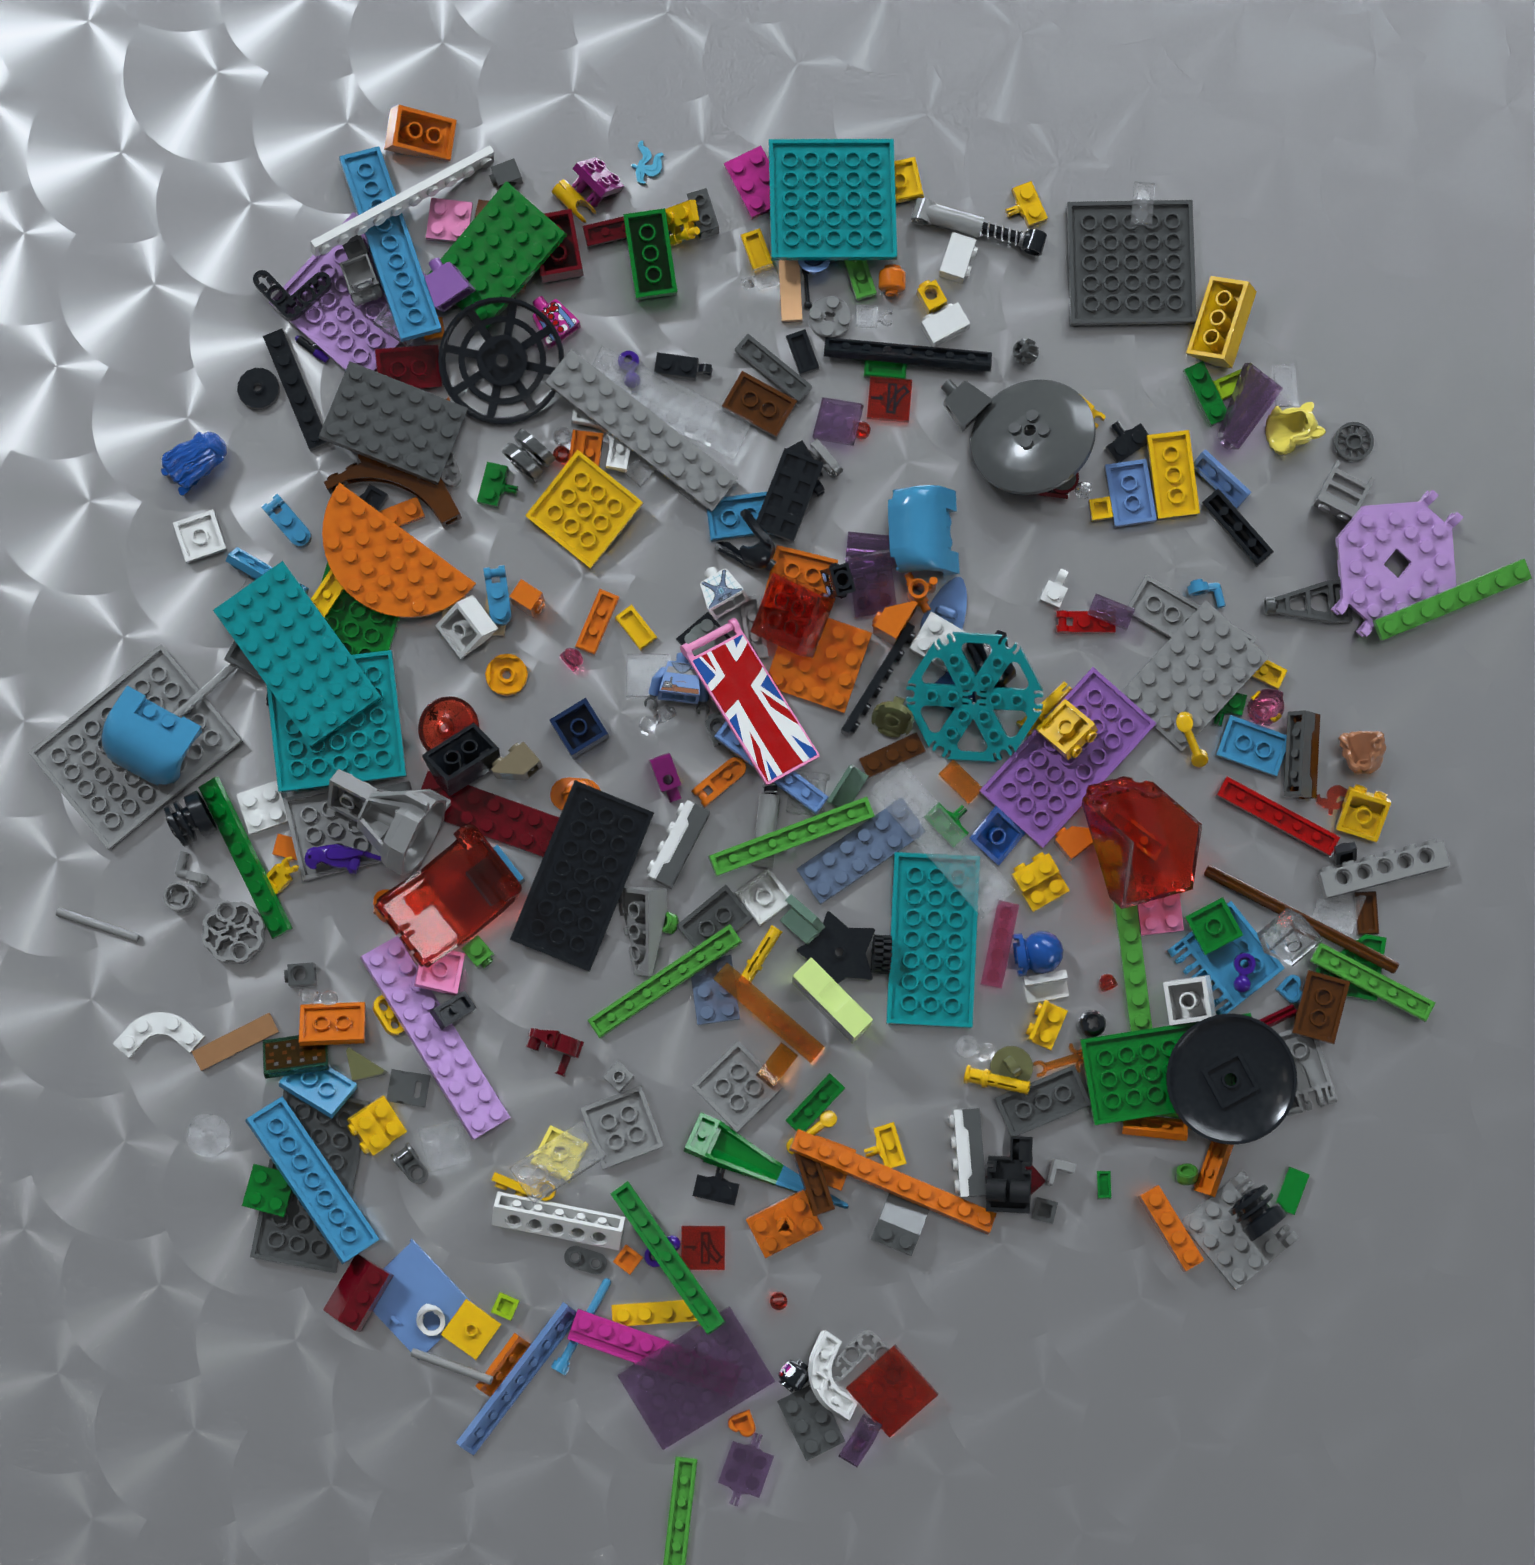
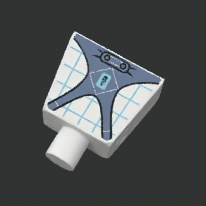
[700,567,750,620]

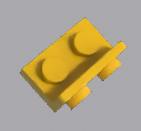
[1025,1000,1068,1051]

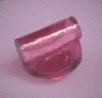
[560,648,583,672]

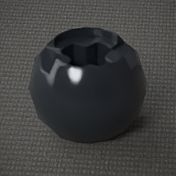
[1079,1010,1106,1037]

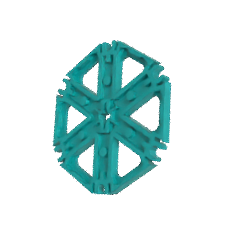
[906,632,1044,762]

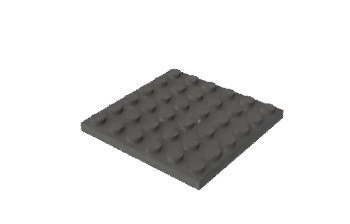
[1067,200,1197,326]

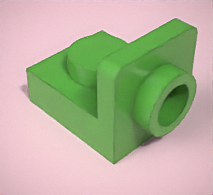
[461,935,494,969]

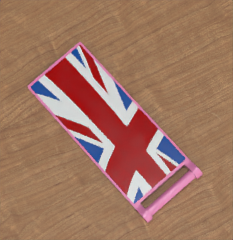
[680,618,820,786]

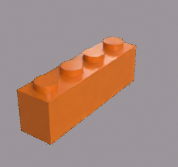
[1138,1185,1204,1272]

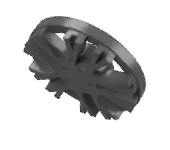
[1334,422,1374,461]

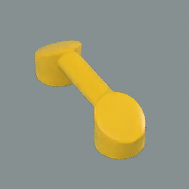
[1176,712,1208,767]
[786,1110,837,1154]

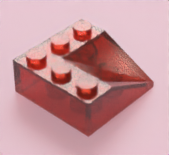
[750,573,836,658]

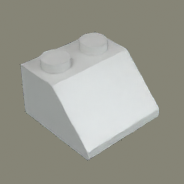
[435,595,498,659]

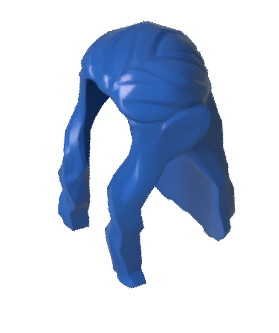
[161,431,227,496]

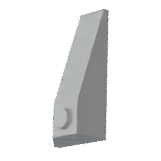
[619,887,667,976]

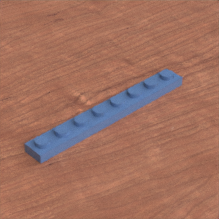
[456,1302,577,1456]

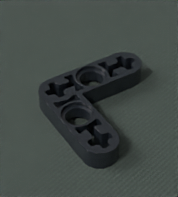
[253,270,332,321]

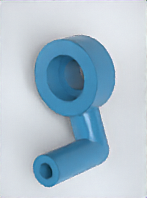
[1187,579,1226,608]

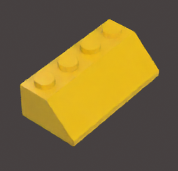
[1186,276,1257,369]

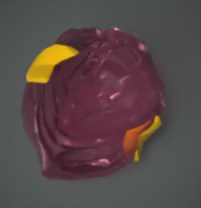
[1247,689,1285,726]

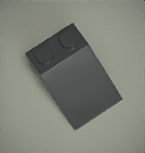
[871,1193,929,1256]

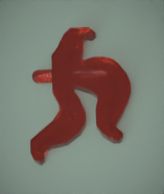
[1316,785,1347,815]

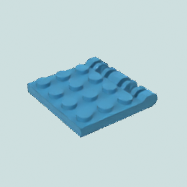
[1167,901,1285,1015]

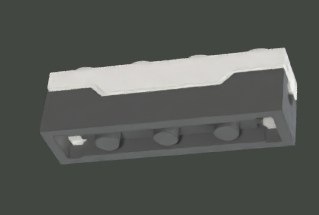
[647,800,710,889]
[949,1108,986,1198]

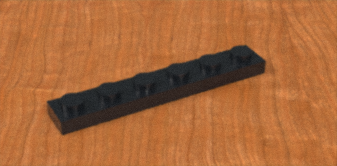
[263,328,329,451]
[841,622,916,737]

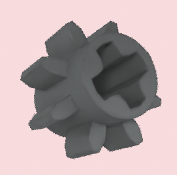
[1013,338,1039,365]

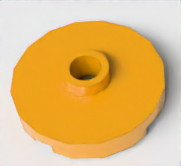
[485,654,528,697]

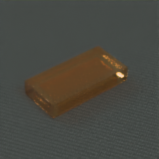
[938,759,982,805]
[756,1042,798,1089]

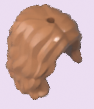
[1338,731,1386,774]

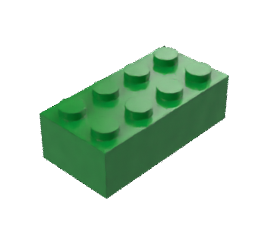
[623,208,677,300]

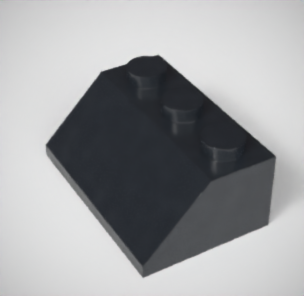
[422,723,500,797]

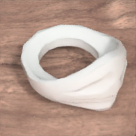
[416,1304,445,1336]

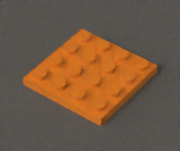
[769,605,872,713]

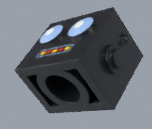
[820,562,856,599]

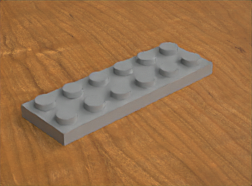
[1125,575,1257,643]

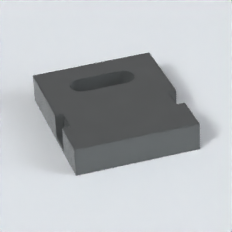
[387,1069,431,1107]

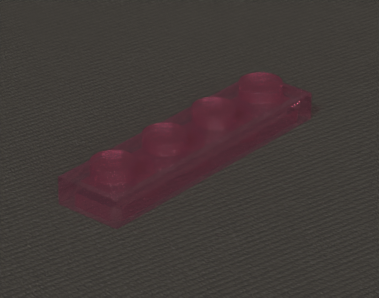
[981,900,1019,989]

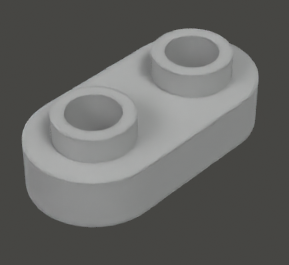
[809,439,843,477]

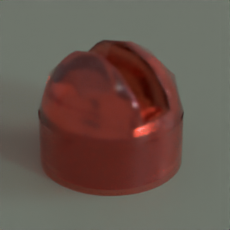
[854,421,871,439]
[553,446,570,463]
[1099,974,1118,992]
[770,1291,787,1310]

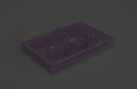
[847,549,897,618]

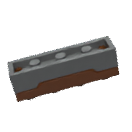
[1284,710,1320,800]

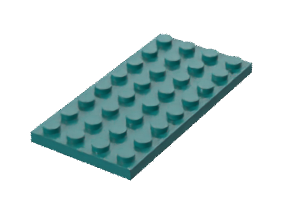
[213,561,382,747]
[886,852,980,1028]

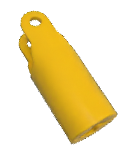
[552,179,596,223]

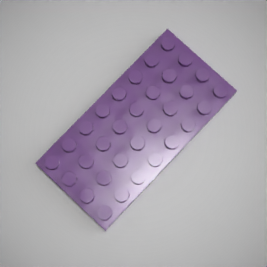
[979,667,1156,849]

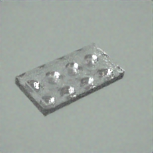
[509,1120,606,1205]

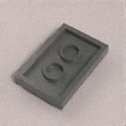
[676,885,753,948]
[777,1385,845,1461]

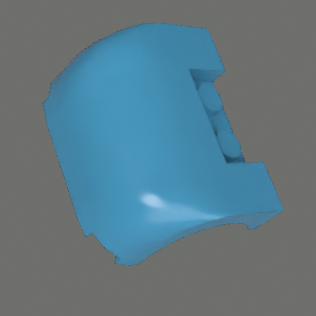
[888,485,960,576]
[101,686,202,786]

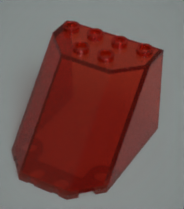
[1082,776,1202,909]

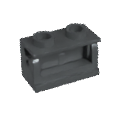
[687,188,719,240]

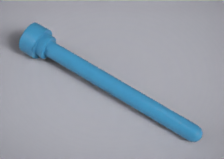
[551,1278,611,1376]

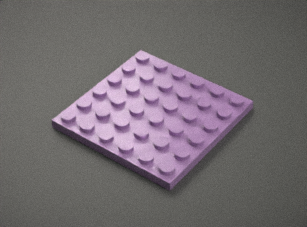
[269,212,435,371]

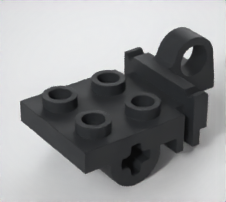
[986,1136,1033,1214]

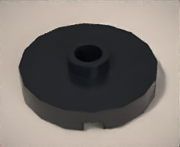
[237,368,280,410]

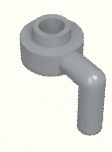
[175,851,208,887]

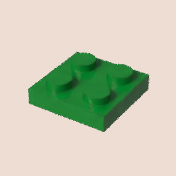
[1184,897,1243,956]
[242,1164,292,1217]

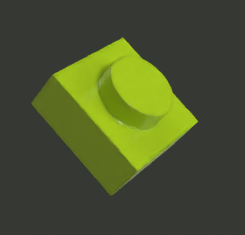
[491,1292,520,1321]

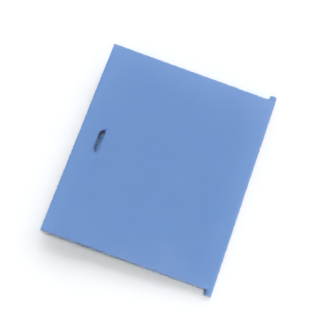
[373,1239,470,1360]

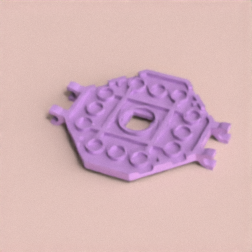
[1331,490,1463,637]

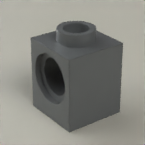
[489,158,523,189]
[705,712,725,747]
[284,962,317,988]

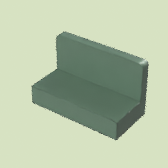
[827,764,869,807]
[780,894,825,944]

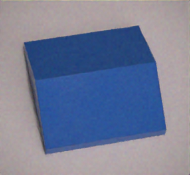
[969,806,1025,866]

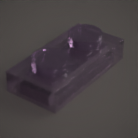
[1088,594,1135,630]

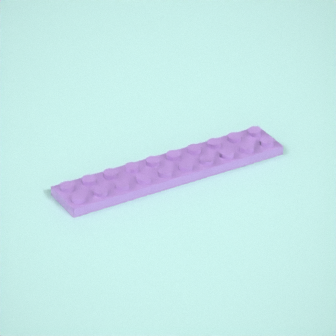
[360,936,510,1141]

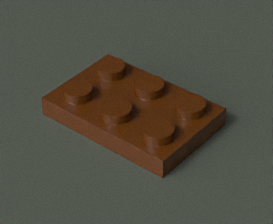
[722,371,797,438]
[1291,970,1350,1044]

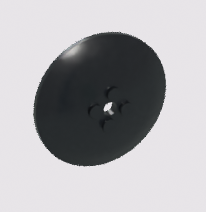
[1166,1014,1297,1145]

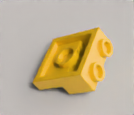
[1035,699,1098,760]
[1336,784,1391,842]
[1011,852,1070,913]
[346,1095,407,1156]

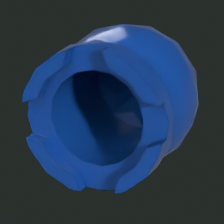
[1012,931,1064,977]

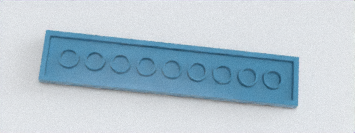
[339,146,442,342]

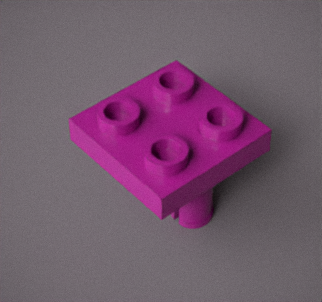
[572,157,624,207]

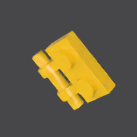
[665,200,700,245]

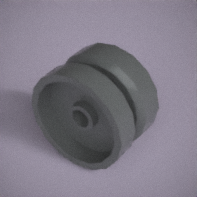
[502,429,556,481]

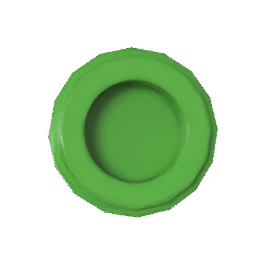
[662,912,679,934]
[1176,1163,1198,1185]

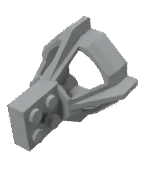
[327,769,451,875]

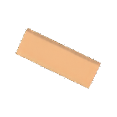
[779,260,803,322]

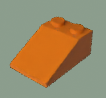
[384,105,457,161]

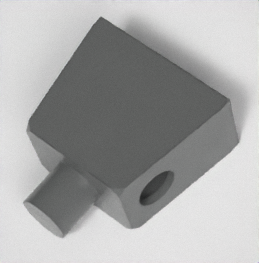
[941,379,992,432]

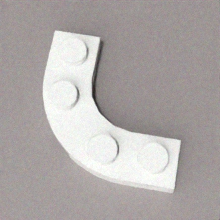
[572,406,630,472]
[113,1012,205,1058]
[808,1330,858,1422]

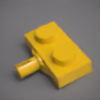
[1005,181,1048,228]
[864,1122,907,1168]

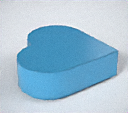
[1275,975,1302,1003]

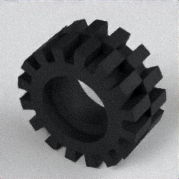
[871,934,892,974]

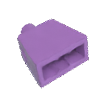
[425,258,476,312]

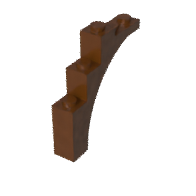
[324,454,462,528]

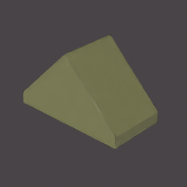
[346,1047,387,1082]

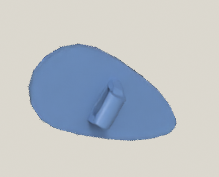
[920,577,967,629]

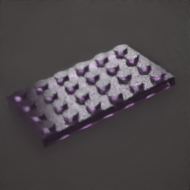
[617,1306,775,1450]

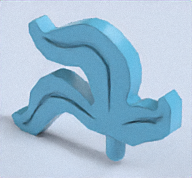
[631,140,664,185]

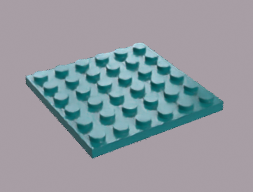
[768,139,897,261]
[267,650,407,793]

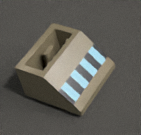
[491,741,543,780]

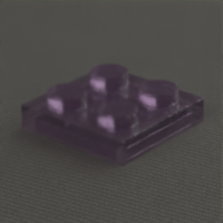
[812,397,864,446]

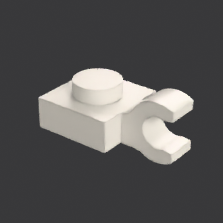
[1040,569,1068,609]

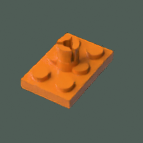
[746,1189,823,1258]

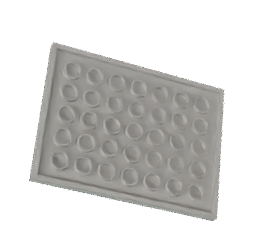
[28,644,242,850]

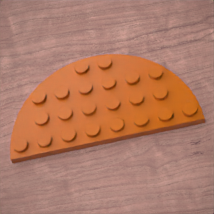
[322,482,476,618]

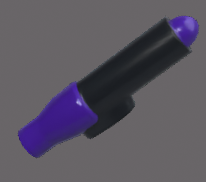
[295,335,330,364]

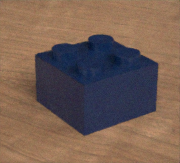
[549,698,609,759]

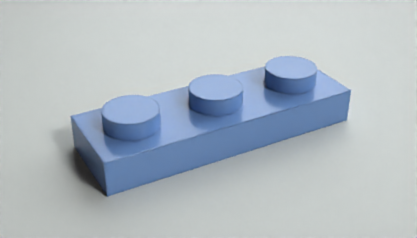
[1193,449,1251,509]

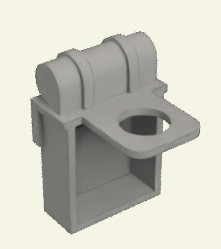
[339,253,383,306]

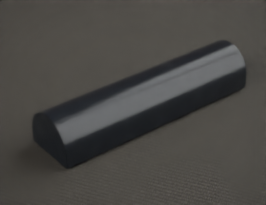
[1202,489,1274,566]

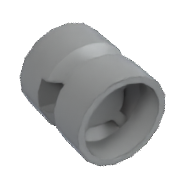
[163,882,196,913]

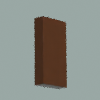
[1354,891,1379,935]

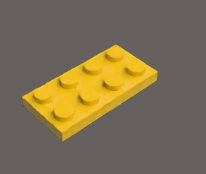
[1146,430,1200,519]

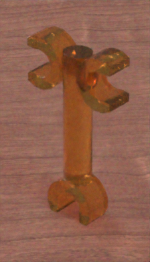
[1033,1041,1083,1077]

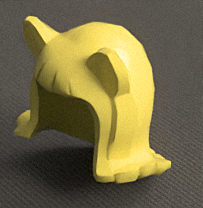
[1265,402,1326,455]

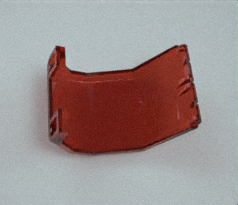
[374,824,522,967]

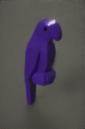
[304,844,381,874]

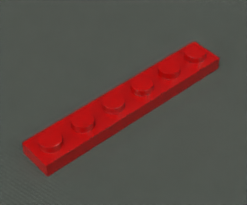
[1216,776,1340,857]

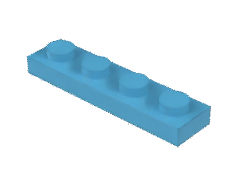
[226,547,309,594]

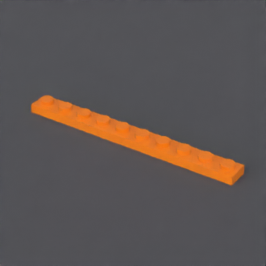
[789,1129,997,1235]

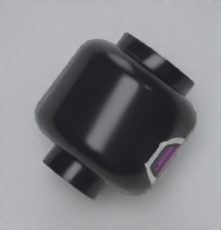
[778,1359,809,1393]

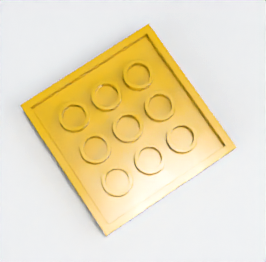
[525,450,643,569]

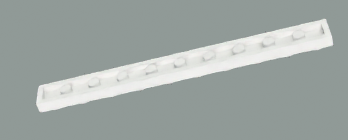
[311,145,494,257]

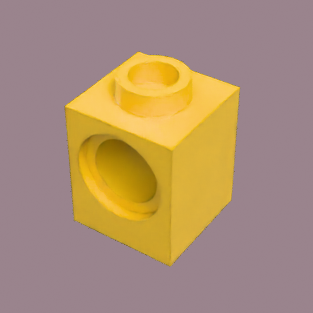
[916,279,947,315]

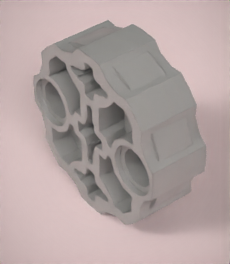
[201,901,267,964]

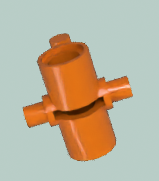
[904,572,938,613]

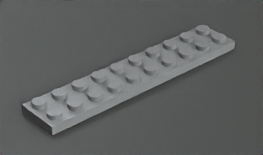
[545,349,738,512]

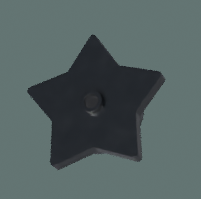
[797,911,875,984]

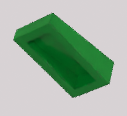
[1097,1171,1111,1199]

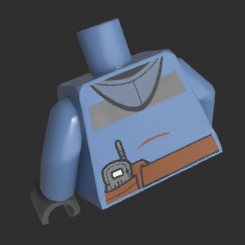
[644,653,710,715]

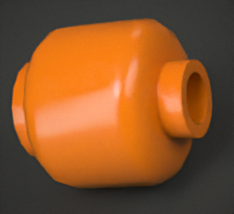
[878,264,906,297]

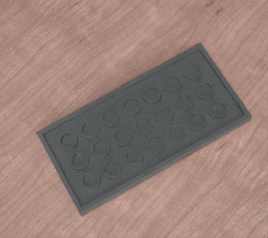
[250,1090,370,1273]

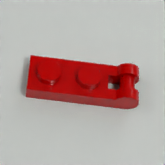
[1056,610,1116,634]

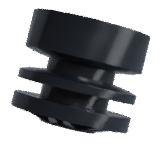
[164,791,217,847]
[1228,1184,1288,1241]

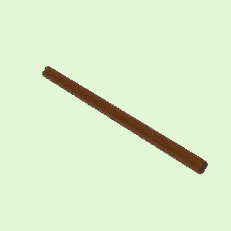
[1204,865,1399,974]

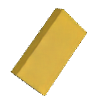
[740,228,774,275]
[615,604,657,651]

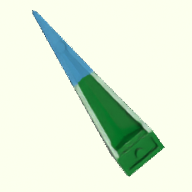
[683,1112,849,1209]

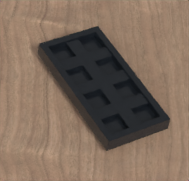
[756,448,824,542]

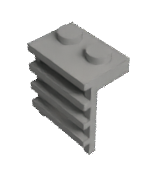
[1314,460,1375,523]

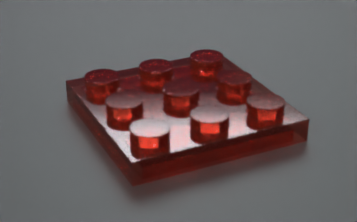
[846,1345,939,1438]

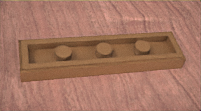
[192,1013,279,1071]

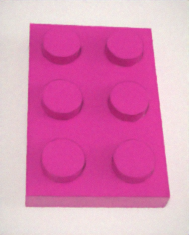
[724,145,770,219]

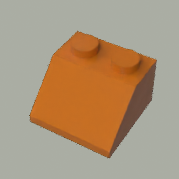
[872,601,918,645]

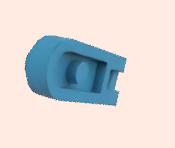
[261,494,312,548]
[483,565,512,626]

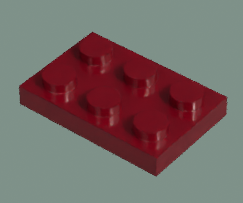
[375,344,442,389]

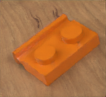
[569,429,604,467]

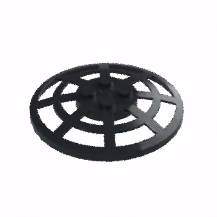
[438,297,564,424]

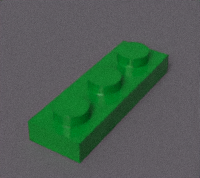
[1183,361,1230,427]
[785,1073,845,1131]

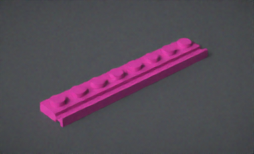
[567,1309,742,1397]

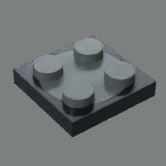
[676,612,731,656]

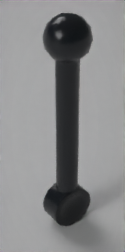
[801,269,812,309]

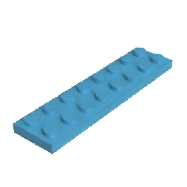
[245,1096,380,1265]

